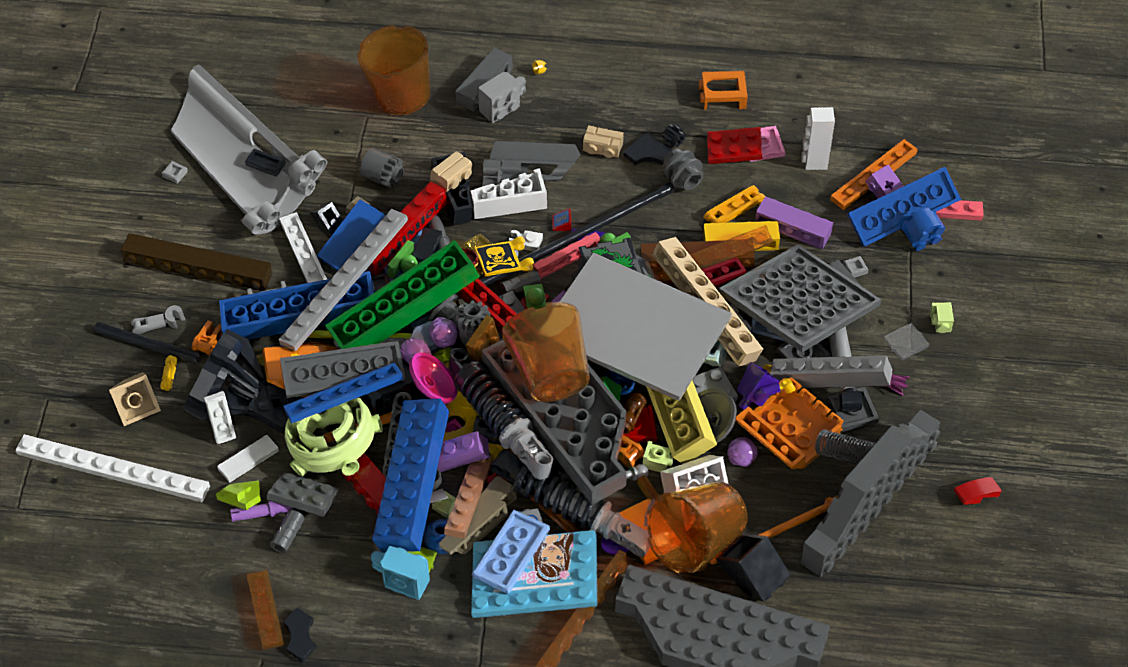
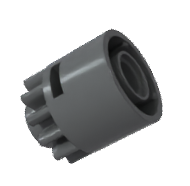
[360,148,404,188]
[456,300,490,346]

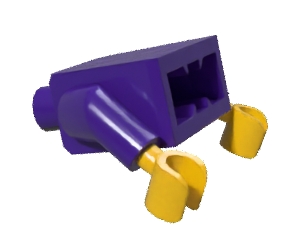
[737,362,795,410]

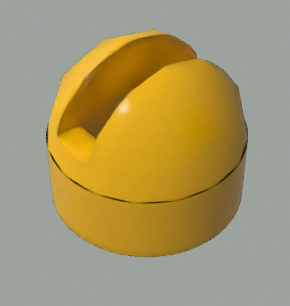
[532,60,547,75]

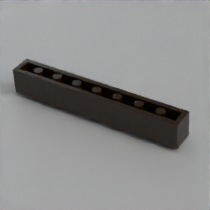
[121,233,272,291]

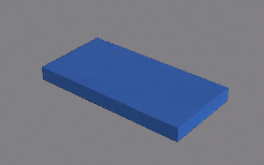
[317,199,386,271]

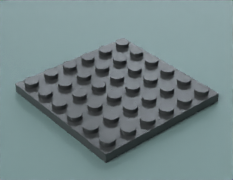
[719,245,881,352]

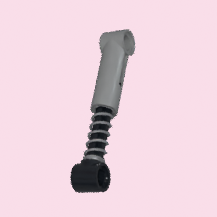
[828,326,862,411]

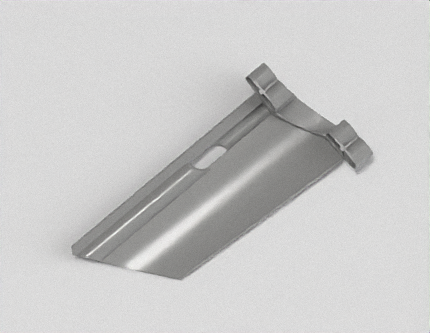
[171,65,327,235]

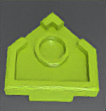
[216,480,260,510]

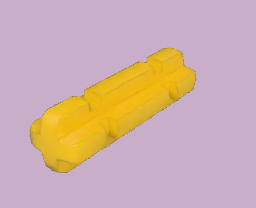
[160,355,177,391]

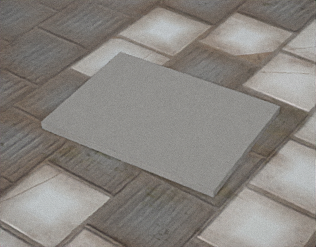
[538,253,732,401]

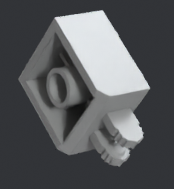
[478,72,526,123]

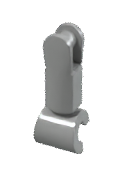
[131,305,185,334]

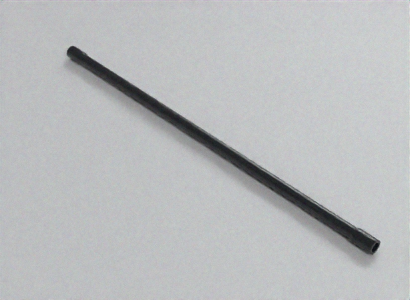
[399,182,675,331]

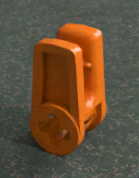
[192,320,223,356]
[618,435,645,468]

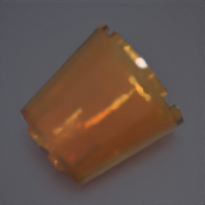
[357,25,431,115]
[502,302,590,402]
[644,481,747,573]

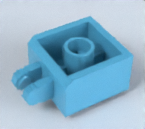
[371,546,430,600]

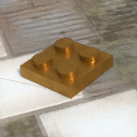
[466,315,499,362]

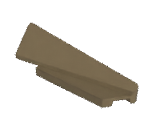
[439,476,517,554]

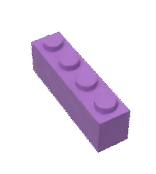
[755,197,833,249]

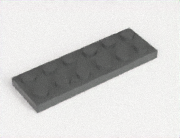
[280,341,405,398]

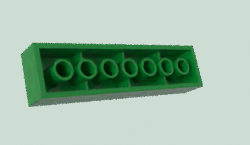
[325,240,480,349]

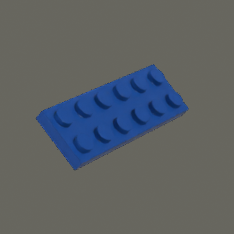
[847,167,961,247]

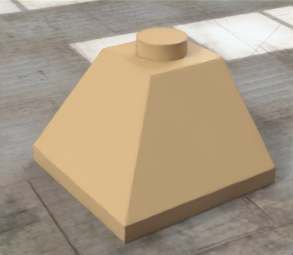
[109,372,161,426]

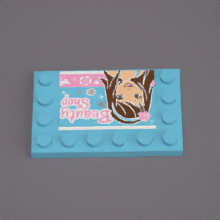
[472,530,597,618]

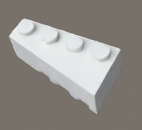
[801,107,835,170]
[471,168,547,219]

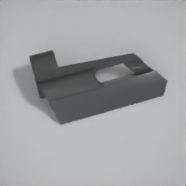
[483,141,580,186]

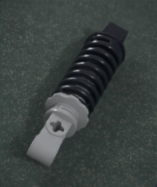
[448,348,553,479]
[490,449,655,557]

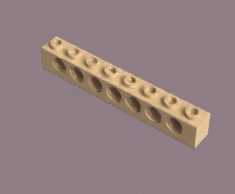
[652,237,763,367]

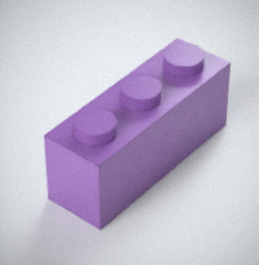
[437,431,490,472]

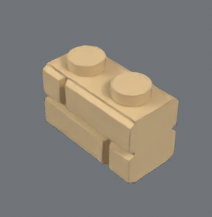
[583,126,623,158]
[430,151,472,193]

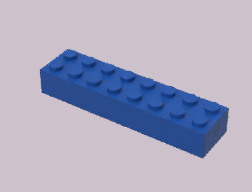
[219,271,375,340]
[372,398,449,553]

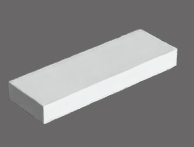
[204,391,236,444]
[217,435,279,483]

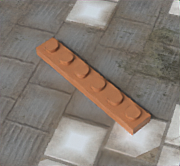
[444,455,493,539]

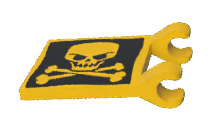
[475,236,534,277]

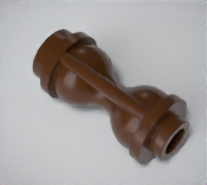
[623,393,647,434]

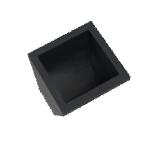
[716,533,791,602]

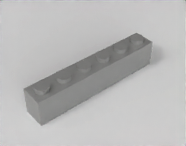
[770,355,892,388]

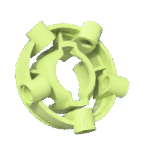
[285,397,383,477]

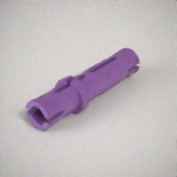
[230,501,293,522]

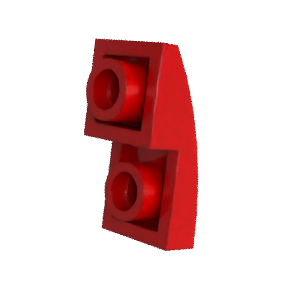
[954,477,1002,505]

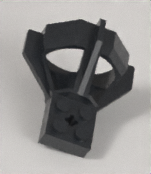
[182,329,302,433]

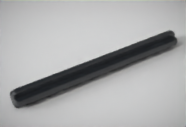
[94,322,200,364]

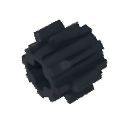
[662,124,685,147]

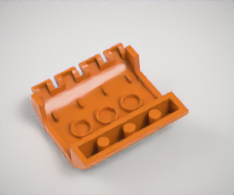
[735,377,844,469]

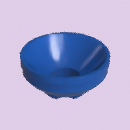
[423,519,448,554]

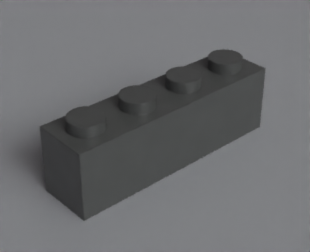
[456,47,513,111]

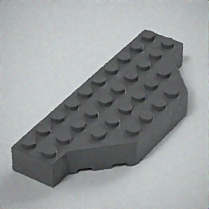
[482,333,627,505]
[801,410,941,577]
[615,565,830,667]

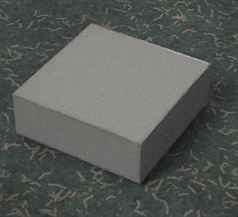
[162,161,188,184]
[843,256,868,278]

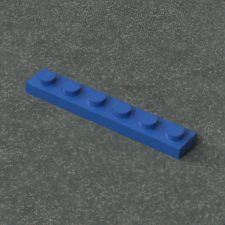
[283,362,403,423]

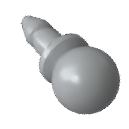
[626,464,649,481]

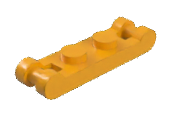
[704,185,766,223]

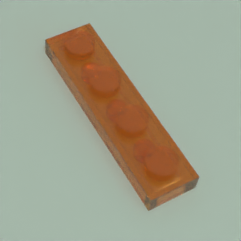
[247,570,284,650]

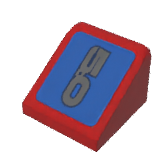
[552,209,571,231]

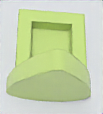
[432,491,456,519]

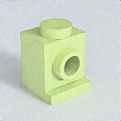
[929,302,954,333]
[643,441,674,472]

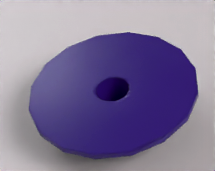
[601,537,629,555]

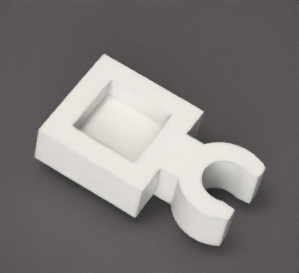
[509,230,543,251]

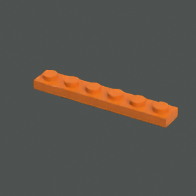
[830,139,918,210]

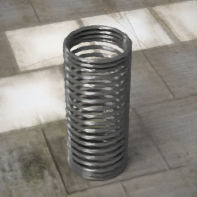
[815,430,876,465]

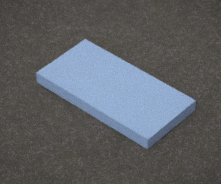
[472,510,550,594]

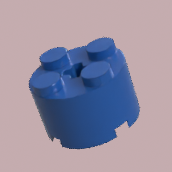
[901,208,945,251]

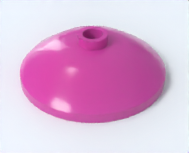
[409,352,458,404]

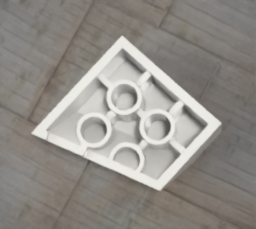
[660,455,730,532]

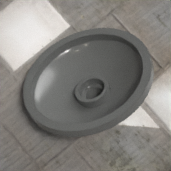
[698,388,736,443]

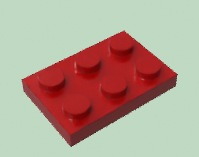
[707,127,763,164]

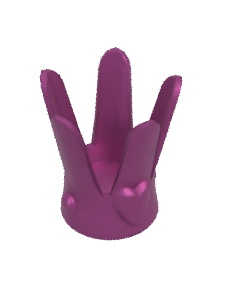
[886,374,910,396]

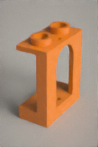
[698,71,747,110]

